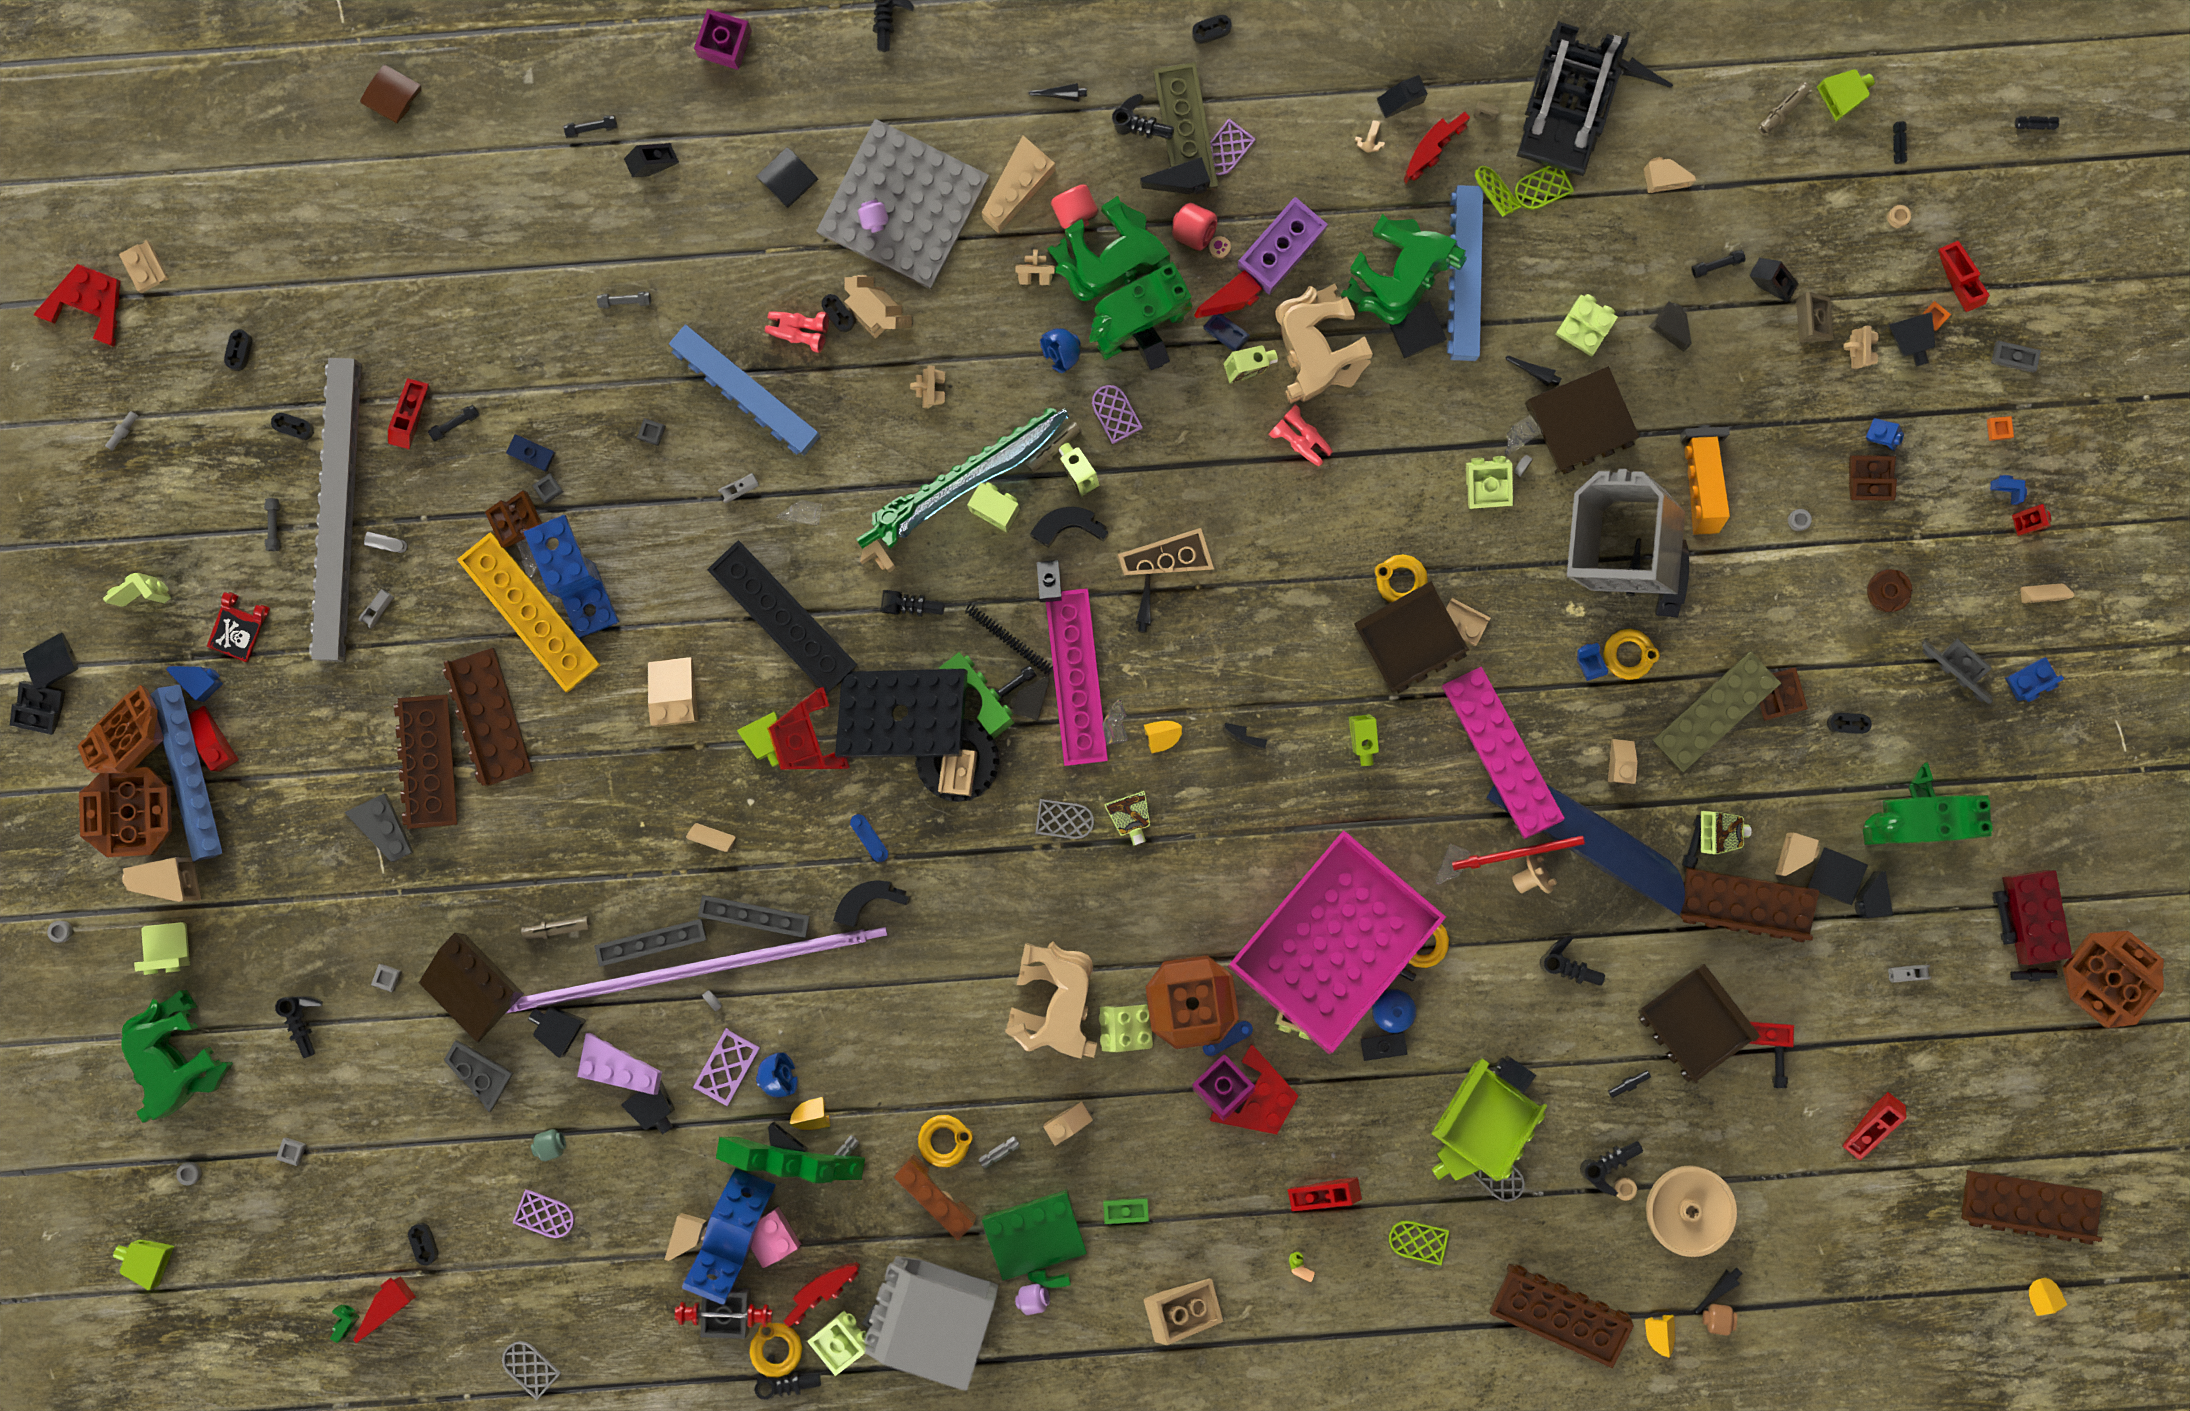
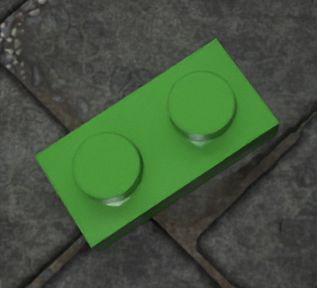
[1103,1198,1149,1224]

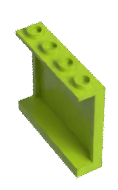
[1431,1058,1547,1181]

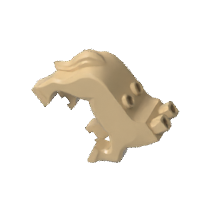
[1275,283,1373,404]
[1005,941,1097,1059]

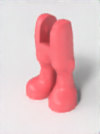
[765,312,829,353]
[1268,404,1333,466]

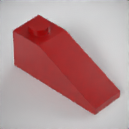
[1194,270,1262,318]
[388,378,429,449]
[2012,504,2052,536]
[188,706,239,772]
[1843,1092,1906,1161]
[1287,1177,1362,1211]
[354,1276,416,1343]

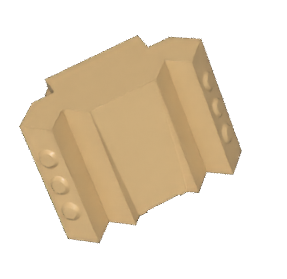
[844,275,912,338]

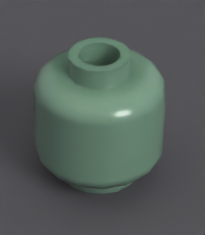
[531,1129,566,1162]

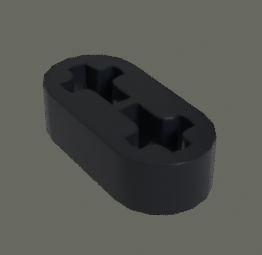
[1192,15,1232,44]
[821,294,854,332]
[224,329,252,371]
[271,412,314,440]
[1827,713,1872,734]
[408,1223,438,1266]

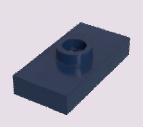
[1203,314,1250,352]
[506,434,555,472]

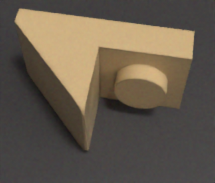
[860,530,896,572]

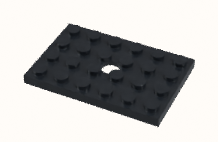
[835,669,968,758]

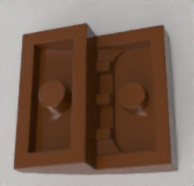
[360,64,421,123]
[1849,455,1897,501]
[485,490,542,548]
[1759,667,1808,721]

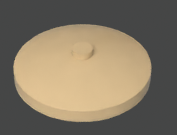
[1646,1166,1737,1257]

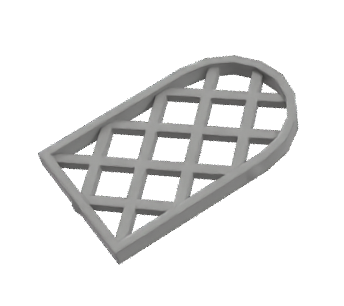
[1035,799,1094,839]
[1472,1165,1525,1202]
[502,1341,561,1400]

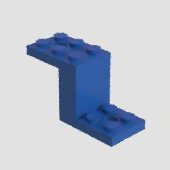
[524,515,619,639]
[682,1168,776,1305]

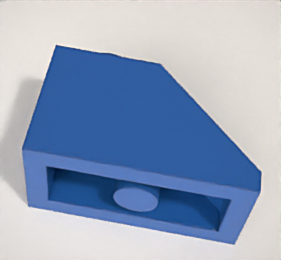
[166,666,223,702]

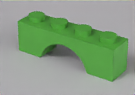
[939,652,1014,739]

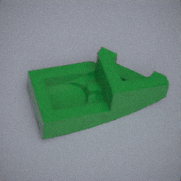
[1909,762,1936,798]
[1027,1269,1071,1288]

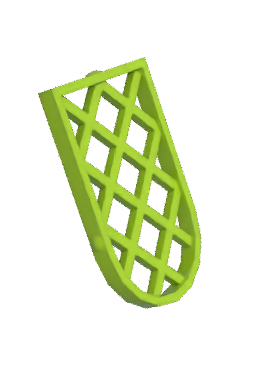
[1475,166,1521,217]
[1514,166,1574,210]
[1389,1221,1449,1266]

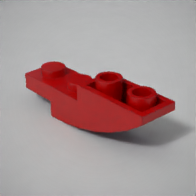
[1404,111,1470,183]
[783,1262,860,1327]

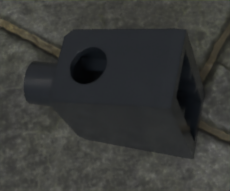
[1888,312,1935,367]
[528,1007,586,1058]
[621,1080,675,1135]

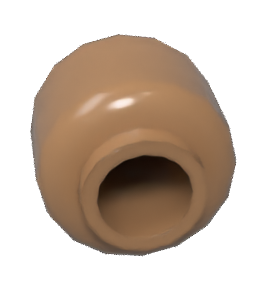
[1703,1304,1737,1335]

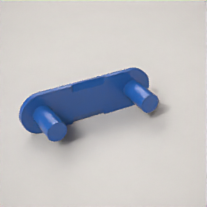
[850,814,888,862]
[1203,1021,1253,1056]

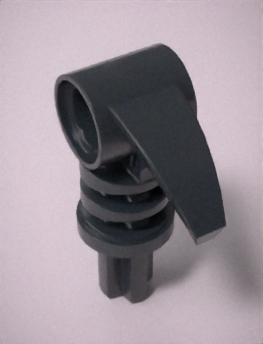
[873,0,914,52]
[1112,94,1174,139]
[880,590,945,617]
[1540,936,1605,986]
[275,996,323,1058]
[1580,1141,1643,1196]
[754,1355,821,1400]

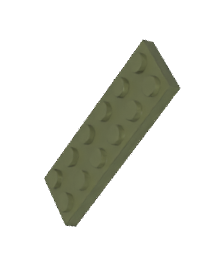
[1153,62,1218,196]
[1652,651,1781,772]

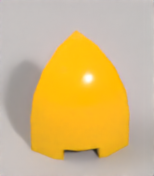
[1144,721,1182,753]
[790,1097,830,1130]
[2029,1278,2067,1316]
[1645,1315,1675,1357]

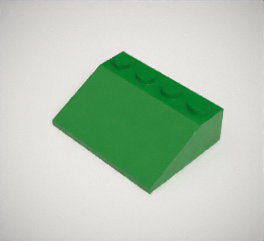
[982,1189,1087,1281]

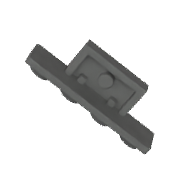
[1922,638,1993,704]

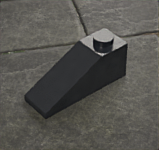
[1140,157,1210,195]

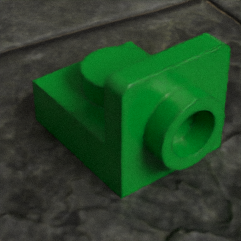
[330,1304,360,1343]

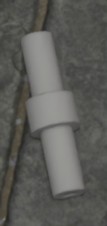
[105,411,138,451]

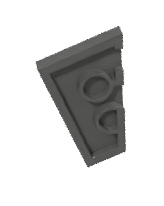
[344,793,414,862]
[444,1040,514,1112]

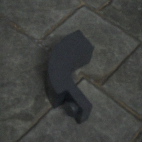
[1030,507,1108,548]
[1655,539,1689,618]
[833,880,911,927]

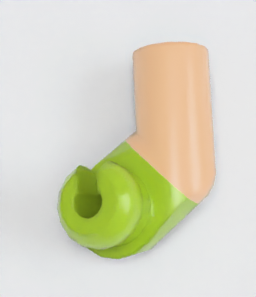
[1289,1252,1315,1282]

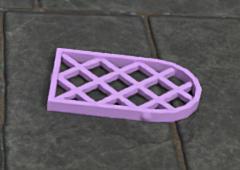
[1210,119,1256,176]
[1092,385,1143,444]
[513,1189,574,1238]

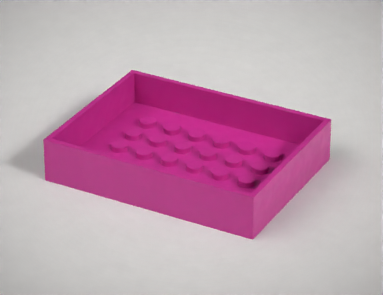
[1227,830,1446,1054]

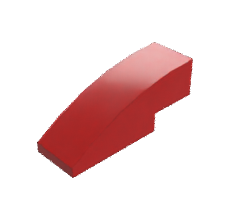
[1938,241,1990,312]

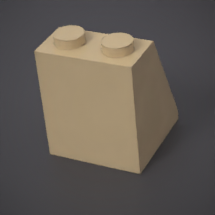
[122,857,201,902]

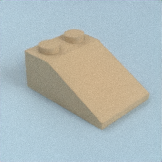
[648,657,699,727]
[1143,1278,1223,1345]

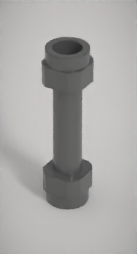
[597,291,651,308]
[264,498,280,552]

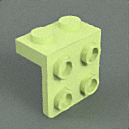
[103,573,171,607]
[134,922,190,975]
[1099,1004,1153,1052]

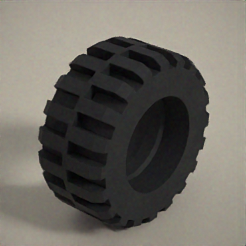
[915,718,1000,802]

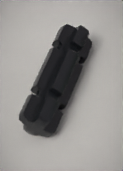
[2015,116,2059,130]
[1893,121,1907,164]

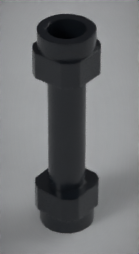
[563,115,617,138]
[1691,250,1745,278]
[428,404,480,442]
[995,665,1037,703]
[1682,815,1701,869]
[1992,890,2017,945]
[1772,1046,1788,1088]

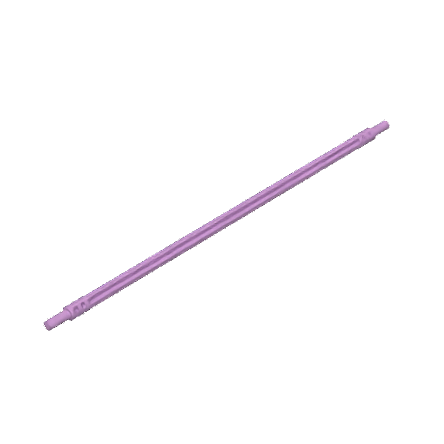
[505,927,887,1014]

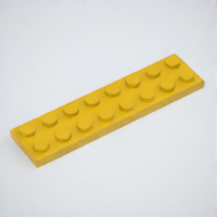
[457,532,601,693]

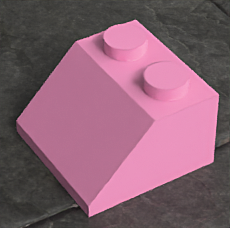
[751,1206,801,1268]

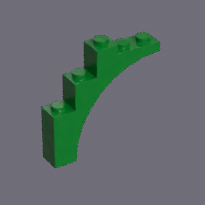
[716,1136,865,1183]

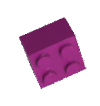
[694,8,752,70]
[1192,1054,1255,1121]

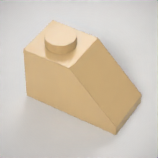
[1644,157,1696,193]
[1608,739,1638,785]
[1775,832,1820,876]
[1043,1101,1093,1146]
[665,1213,707,1261]

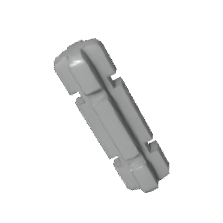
[834,1135,859,1156]
[979,1137,1020,1169]

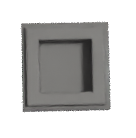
[371,964,401,992]
[276,1137,306,1166]

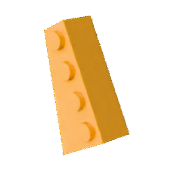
[1684,436,1730,535]

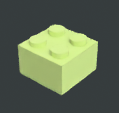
[967,482,1020,532]

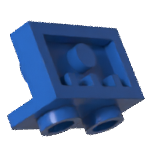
[2005,657,2064,702]

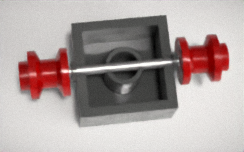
[675,1288,773,1339]

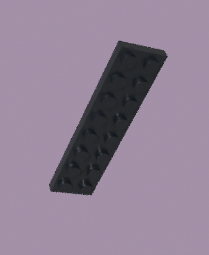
[707,540,858,695]

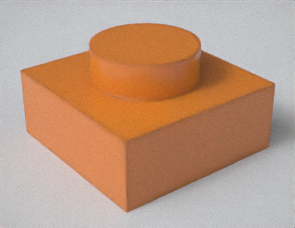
[1922,301,1951,332]
[1987,416,2014,441]

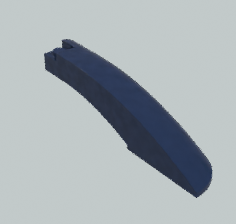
[1486,784,1685,916]

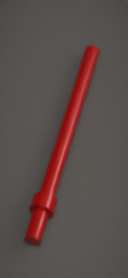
[1452,836,1585,871]

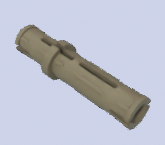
[1757,82,1812,136]
[1025,421,1083,474]
[521,916,590,941]

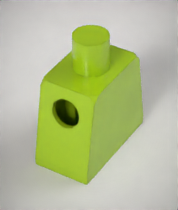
[1817,69,1875,122]
[737,712,779,767]
[1349,714,1379,766]
[1431,1144,1480,1181]
[113,1240,174,1290]

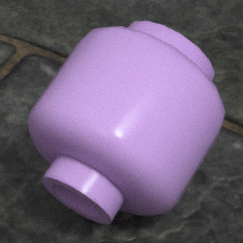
[858,199,889,233]
[1015,1284,1050,1315]

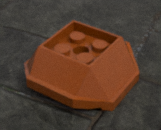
[77,685,164,773]
[79,767,172,857]
[2062,930,2164,1028]
[1145,955,1239,1049]

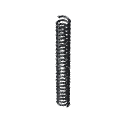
[965,602,1053,676]

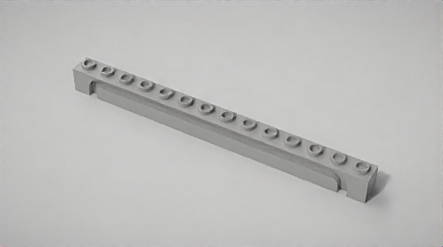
[309,358,361,662]

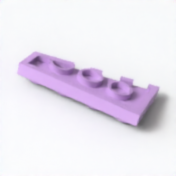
[577,1033,662,1095]

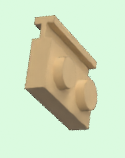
[119,240,169,293]
[1446,598,1491,646]
[938,750,977,796]

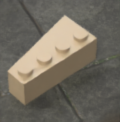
[982,136,1056,233]
[1117,528,1214,575]

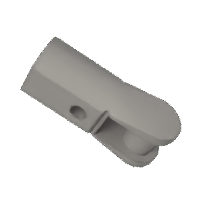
[718,473,759,503]
[364,532,407,553]
[359,589,394,629]
[1888,964,1932,983]

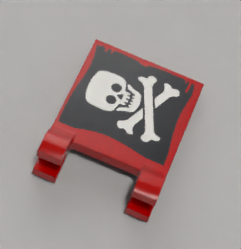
[207,592,270,662]

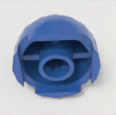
[1040,328,1081,373]
[1372,989,1416,1033]
[756,1052,798,1098]

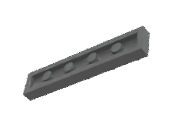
[698,895,810,938]
[594,919,707,967]

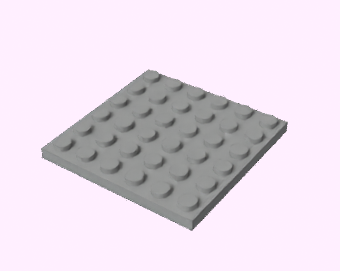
[816,119,989,290]

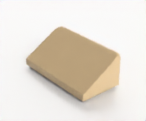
[2020,584,2074,603]
[686,823,736,852]

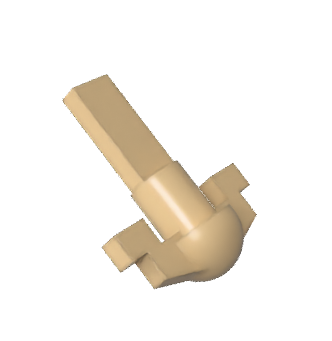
[1355,120,1385,153]

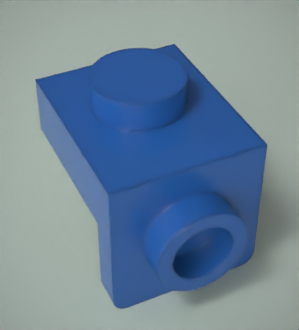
[1866,418,1904,451]
[1990,475,2027,505]
[1577,643,1608,681]

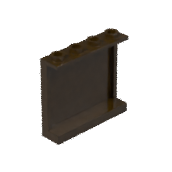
[1525,366,1640,475]
[1354,581,1469,694]
[1638,964,1761,1084]

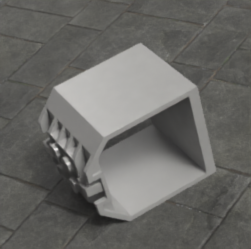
[1567,469,1685,594]
[864,1256,999,1391]

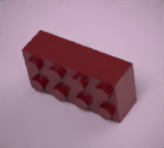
[2002,870,2073,965]

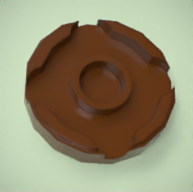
[1867,569,1912,612]

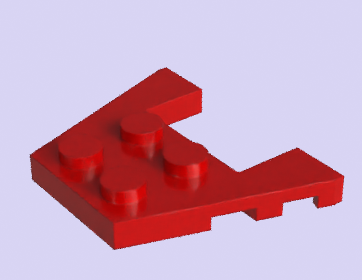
[34,264,120,347]
[767,687,850,769]
[1209,1044,1298,1135]

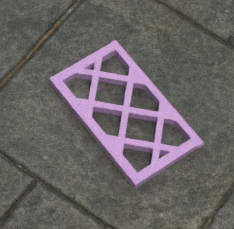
[693,1028,760,1106]

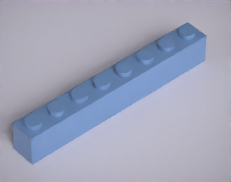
[1447,185,1483,361]
[669,324,821,456]
[151,685,222,862]

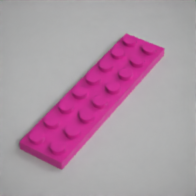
[1046,588,1108,766]
[1442,666,1565,839]

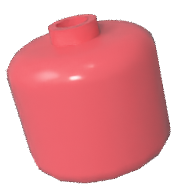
[1051,184,1098,229]
[1172,203,1217,251]

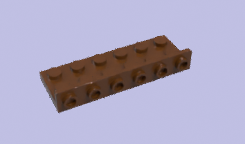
[443,648,533,787]
[394,694,458,829]
[1679,868,1819,943]
[1961,1170,2102,1245]
[1489,1264,1634,1368]

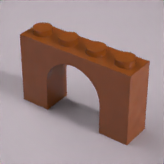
[894,1154,976,1241]

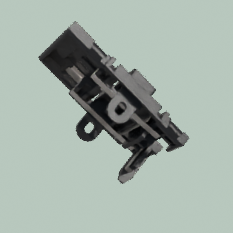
[1516,21,1630,176]

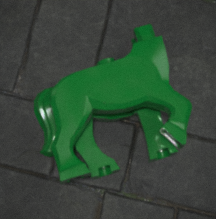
[1047,196,1171,301]
[1341,214,1467,325]
[1089,262,1193,361]
[1863,795,1993,845]
[121,990,233,1123]

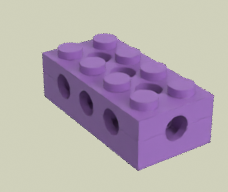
[1237,197,1328,295]

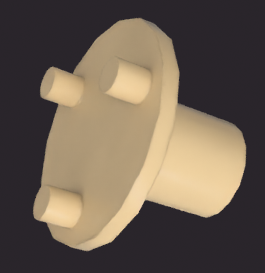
[1512,854,1557,894]

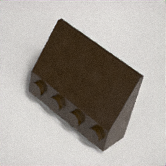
[418,932,524,1043]

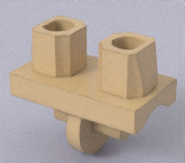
[1016,249,1055,285]
[1843,326,1878,369]
[910,365,945,408]

